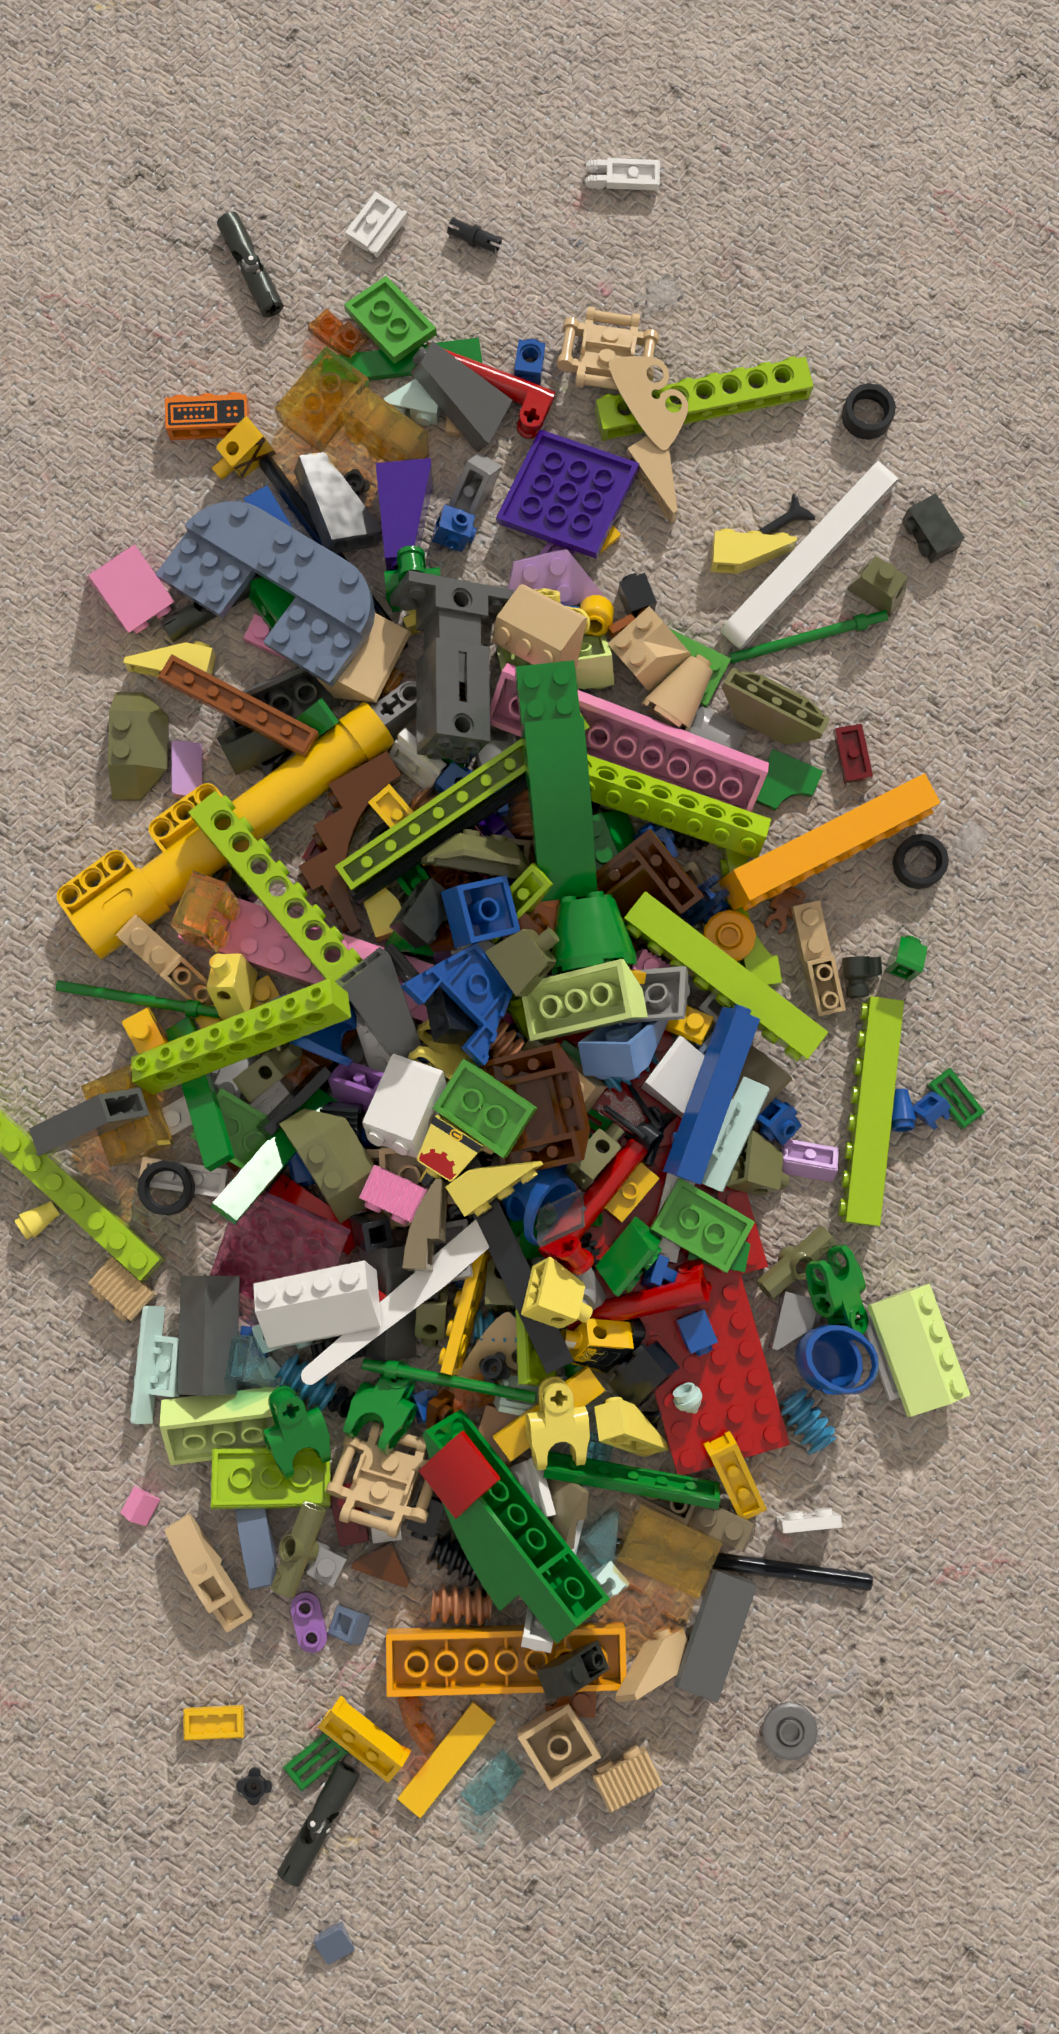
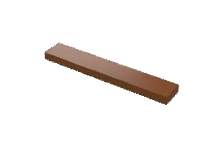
[157,654,319,758]

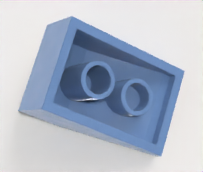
[578,1020,668,1080]

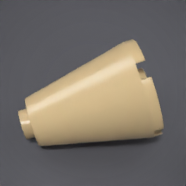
[641,654,713,732]

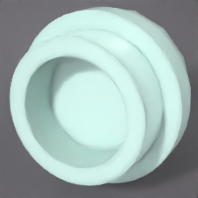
[673,1382,702,1414]

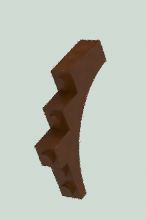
[297,751,401,937]

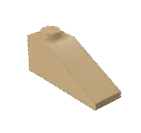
[626,436,678,524]
[615,1626,688,1702]

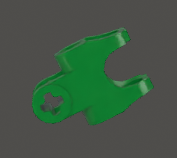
[384,546,440,613]
[805,1245,868,1334]
[343,1360,417,1455]
[262,1386,331,1480]

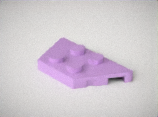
[507,548,603,606]

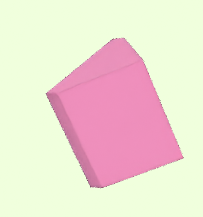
[120,1486,161,1526]

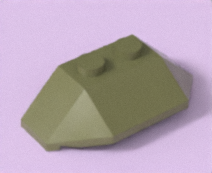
[721,668,830,745]
[108,692,169,801]
[421,829,530,881]
[279,1108,374,1223]

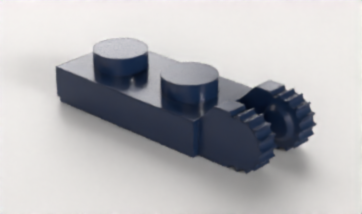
[678,874,730,927]

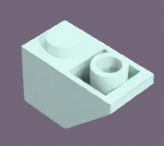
[383,379,441,426]

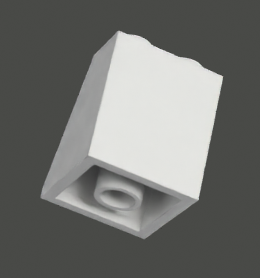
[641,1036,704,1118]
[362,1053,447,1158]

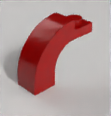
[265,1174,356,1255]

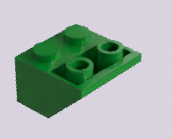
[595,1216,662,1297]

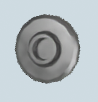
[762,1702,818,1761]

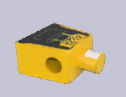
[560,1319,634,1373]

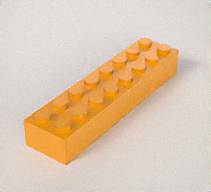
[718,773,941,911]
[386,1622,627,1697]

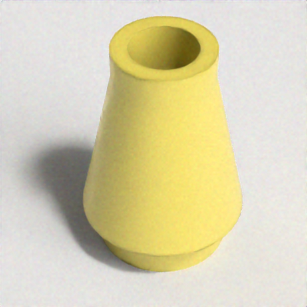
[14,1201,60,1240]

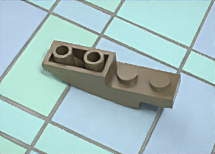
[635,1495,756,1552]

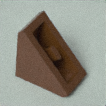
[351,1541,410,1588]

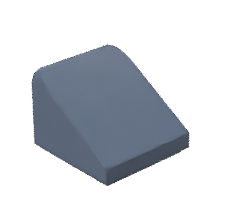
[328,1605,371,1645]
[313,1921,355,1965]

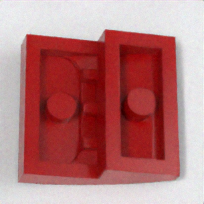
[419,1430,501,1519]

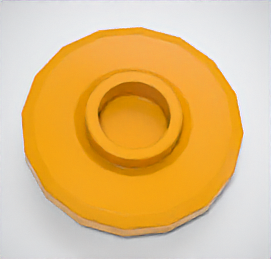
[703,910,756,961]

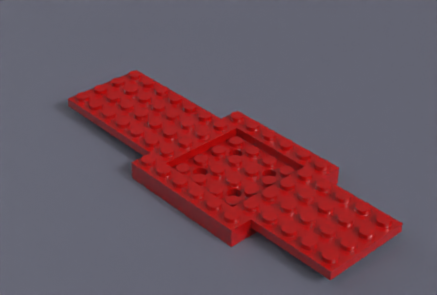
[554,1029,790,1475]

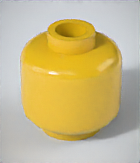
[579,595,614,637]

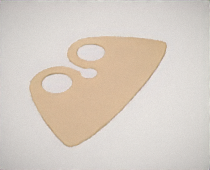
[609,356,688,451]
[452,1312,518,1400]

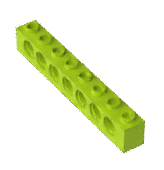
[595,356,814,441]
[587,754,771,859]
[188,791,362,982]
[131,978,351,1095]

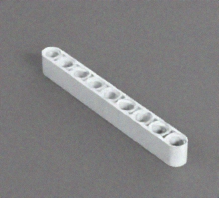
[720,461,899,650]

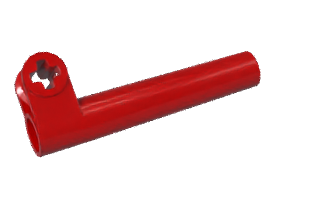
[428,343,556,439]
[538,1139,648,1275]
[567,1259,712,1331]

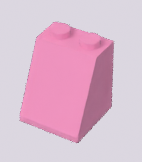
[86,545,174,634]

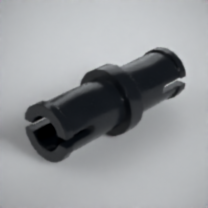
[447,217,502,254]

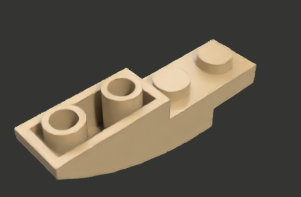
[791,900,846,1017]
[116,914,212,1005]
[164,1513,253,1633]

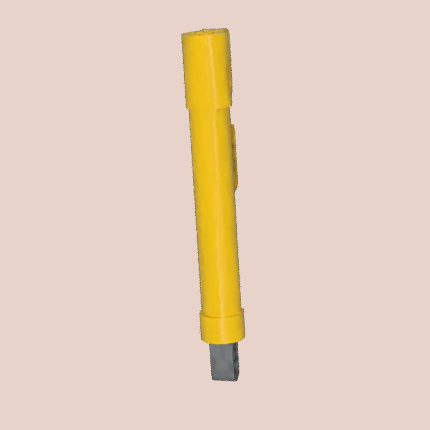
[56,681,416,960]

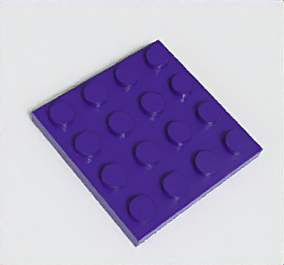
[496,429,639,559]

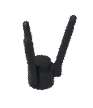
[603,1084,664,1152]

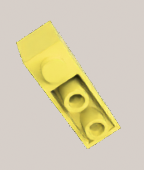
[710,528,797,574]
[446,1161,543,1217]

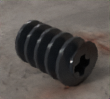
[426,1532,481,1587]

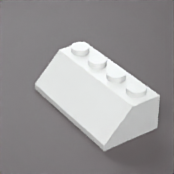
[253,1260,382,1349]

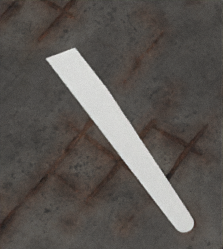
[301,1220,489,1385]

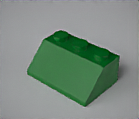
[592,811,636,871]

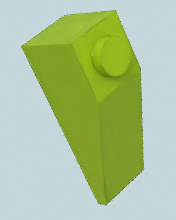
[491,863,553,944]

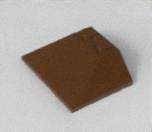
[576,828,704,950]
[480,1043,590,1171]

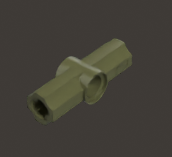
[756,1225,836,1301]
[270,1501,327,1598]

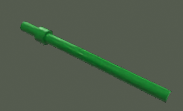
[728,610,888,664]
[56,980,220,1019]
[362,1358,537,1404]

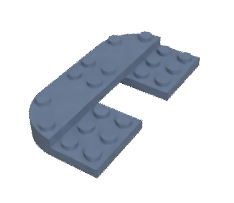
[156,501,375,687]

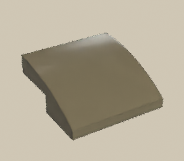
[732,1045,792,1114]
[546,1478,589,1549]

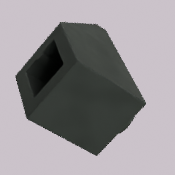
[536,1640,610,1700]

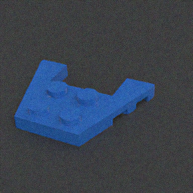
[400,943,513,1067]

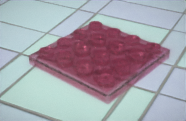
[210,1191,351,1299]

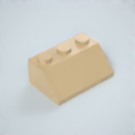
[492,584,587,669]
[317,613,411,703]

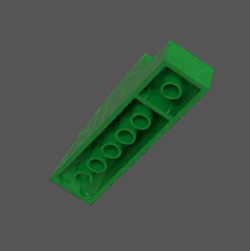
[514,660,597,902]
[423,1409,610,1644]

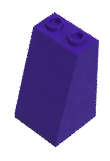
[376,458,433,571]

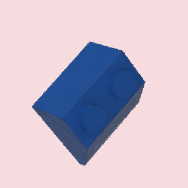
[441,875,521,948]

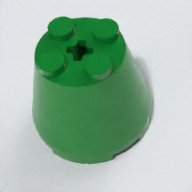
[551,891,637,976]

